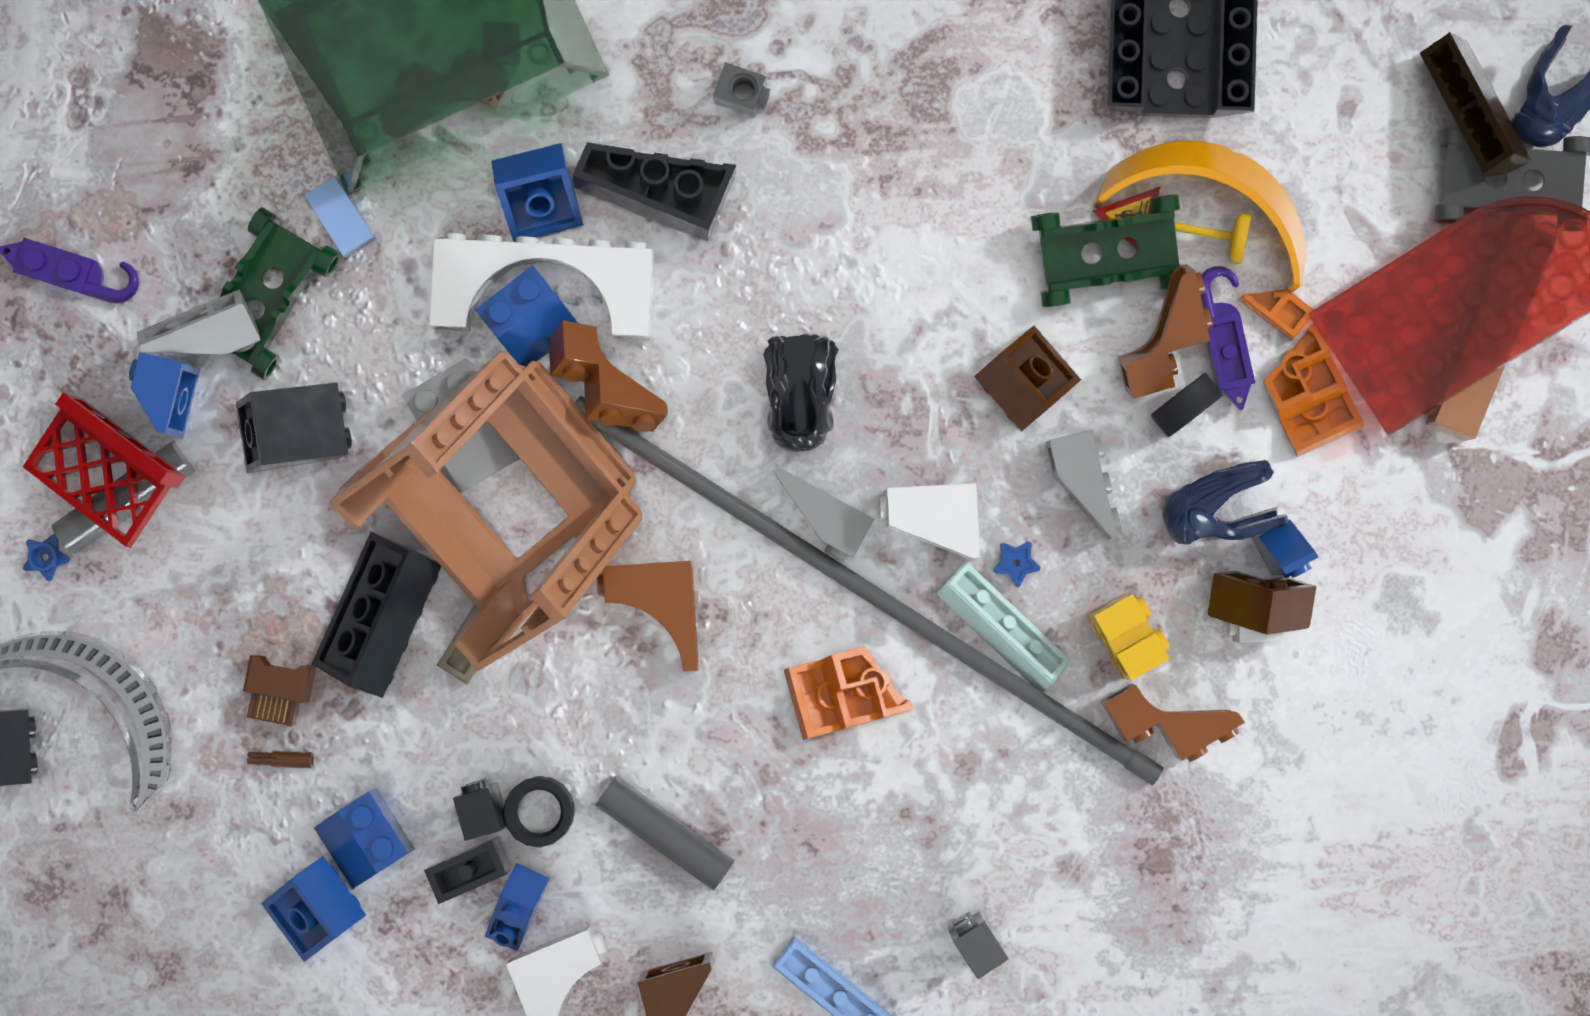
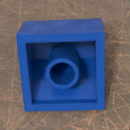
[491,143,583,242]
[475,265,578,366]
[129,352,201,439]
[314,788,415,889]
[261,856,366,962]

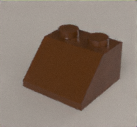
[974,325,1082,432]
[637,952,714,1016]

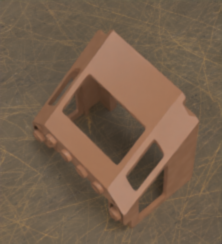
[329,352,643,671]

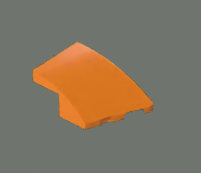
[1263,323,1364,457]
[784,647,914,740]

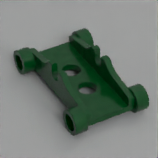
[1030,194,1181,307]
[220,207,341,380]

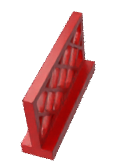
[22,392,186,548]

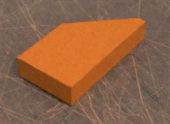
[1239,289,1316,341]

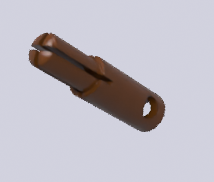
[247,751,314,769]

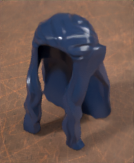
[1511,24,1590,148]
[1162,460,1288,545]

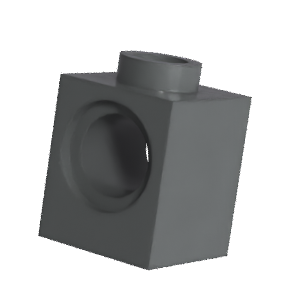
[713,62,771,117]

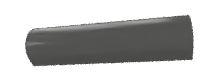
[52,441,195,554]
[595,775,735,891]

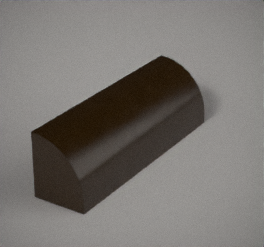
[1420,32,1532,176]

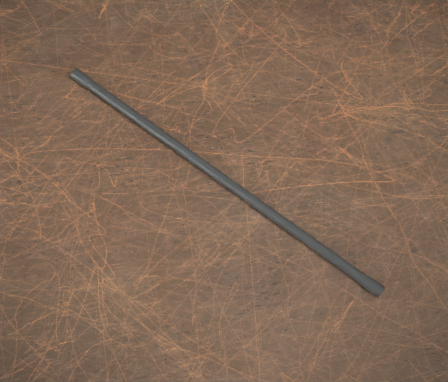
[575,395,1164,786]

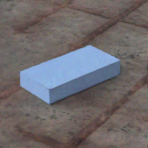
[304,176,375,258]

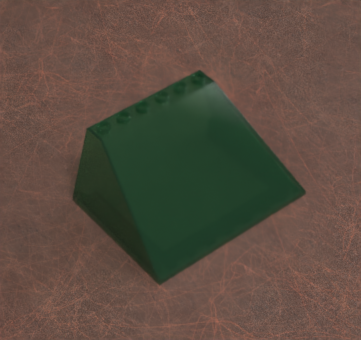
[258,0,609,195]

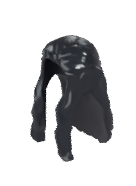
[763,334,839,452]

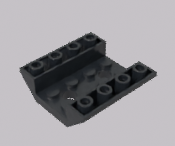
[1107,0,1258,118]

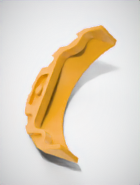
[1093,140,1307,292]

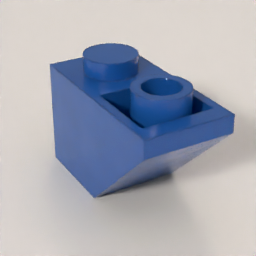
[1251,519,1319,578]
[485,863,550,951]

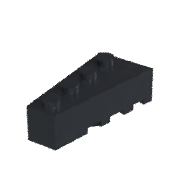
[573,142,736,242]

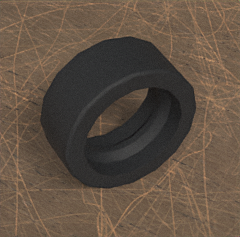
[1151,373,1223,437]
[503,776,575,848]

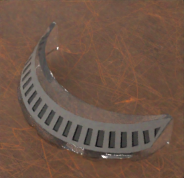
[0,631,172,813]

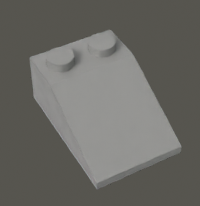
[402,358,520,492]

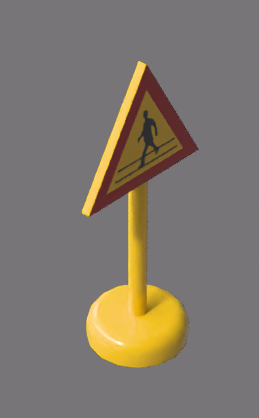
[1092,187,1252,264]

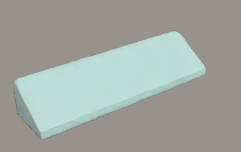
[937,561,1072,692]

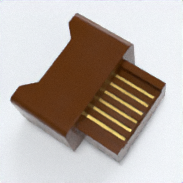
[243,655,316,727]

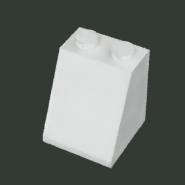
[878,483,980,559]

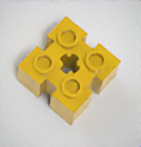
[1086,594,1170,681]

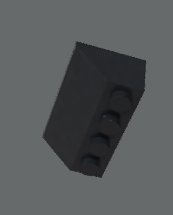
[312,531,441,698]

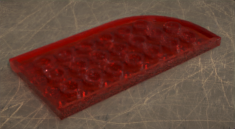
[1308,196,1590,436]

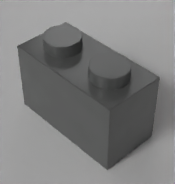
[949,912,1009,979]

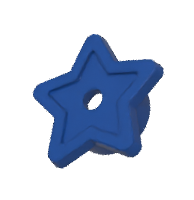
[23,534,70,581]
[993,541,1041,587]

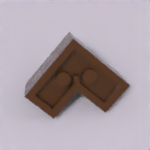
[1208,571,1317,635]

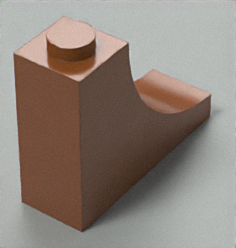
[597,561,699,672]

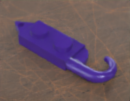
[0,238,139,303]
[1201,266,1255,410]

